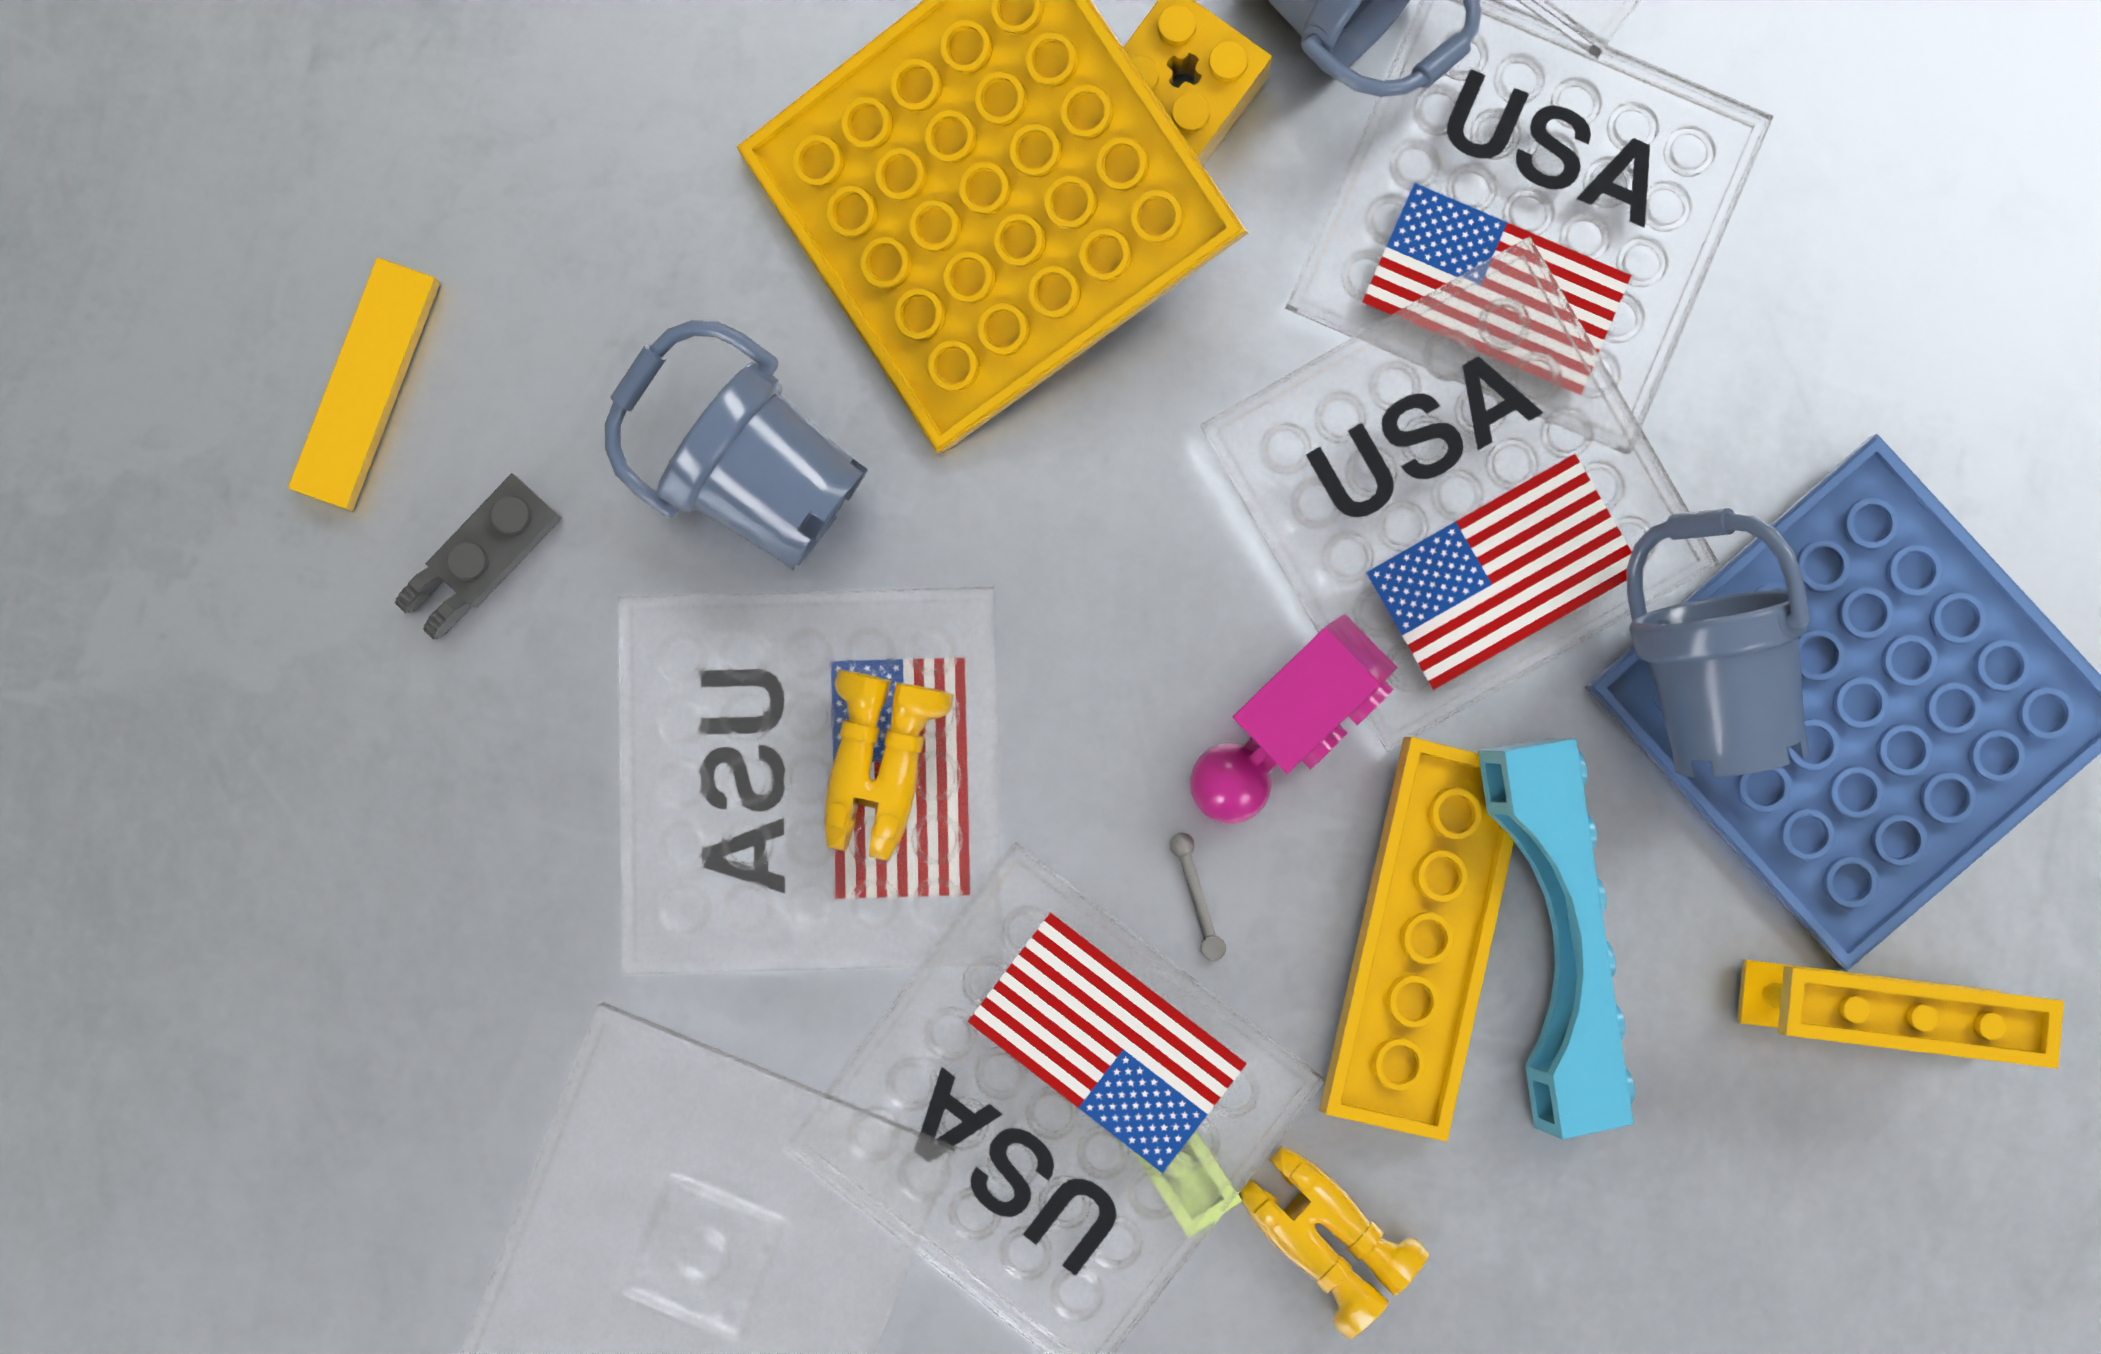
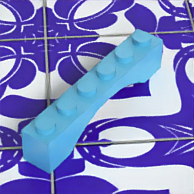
[1478,738,1635,1140]

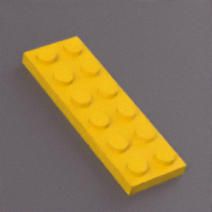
[1319,737,1514,1142]

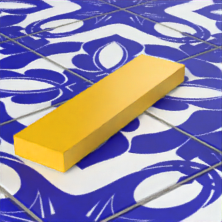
[288,257,440,512]

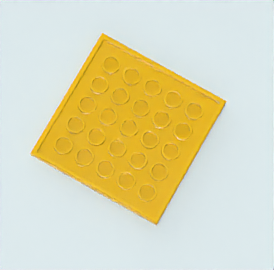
[736,0,1248,453]

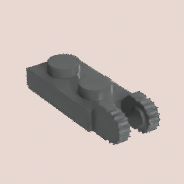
[394,473,561,640]

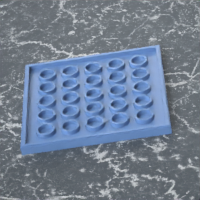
[1585,434,2101,972]

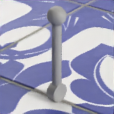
[1170,833,1226,961]

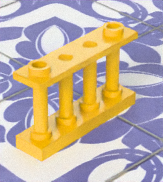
[1737,959,2064,1069]

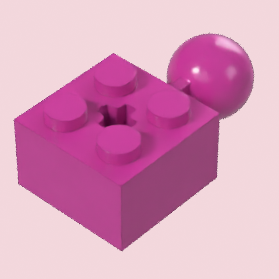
[1190,613,1398,824]

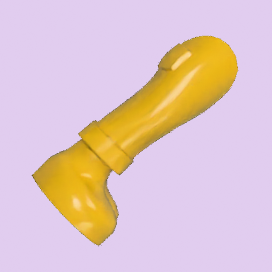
[824,669,954,861]
[1238,1146,1430,1340]

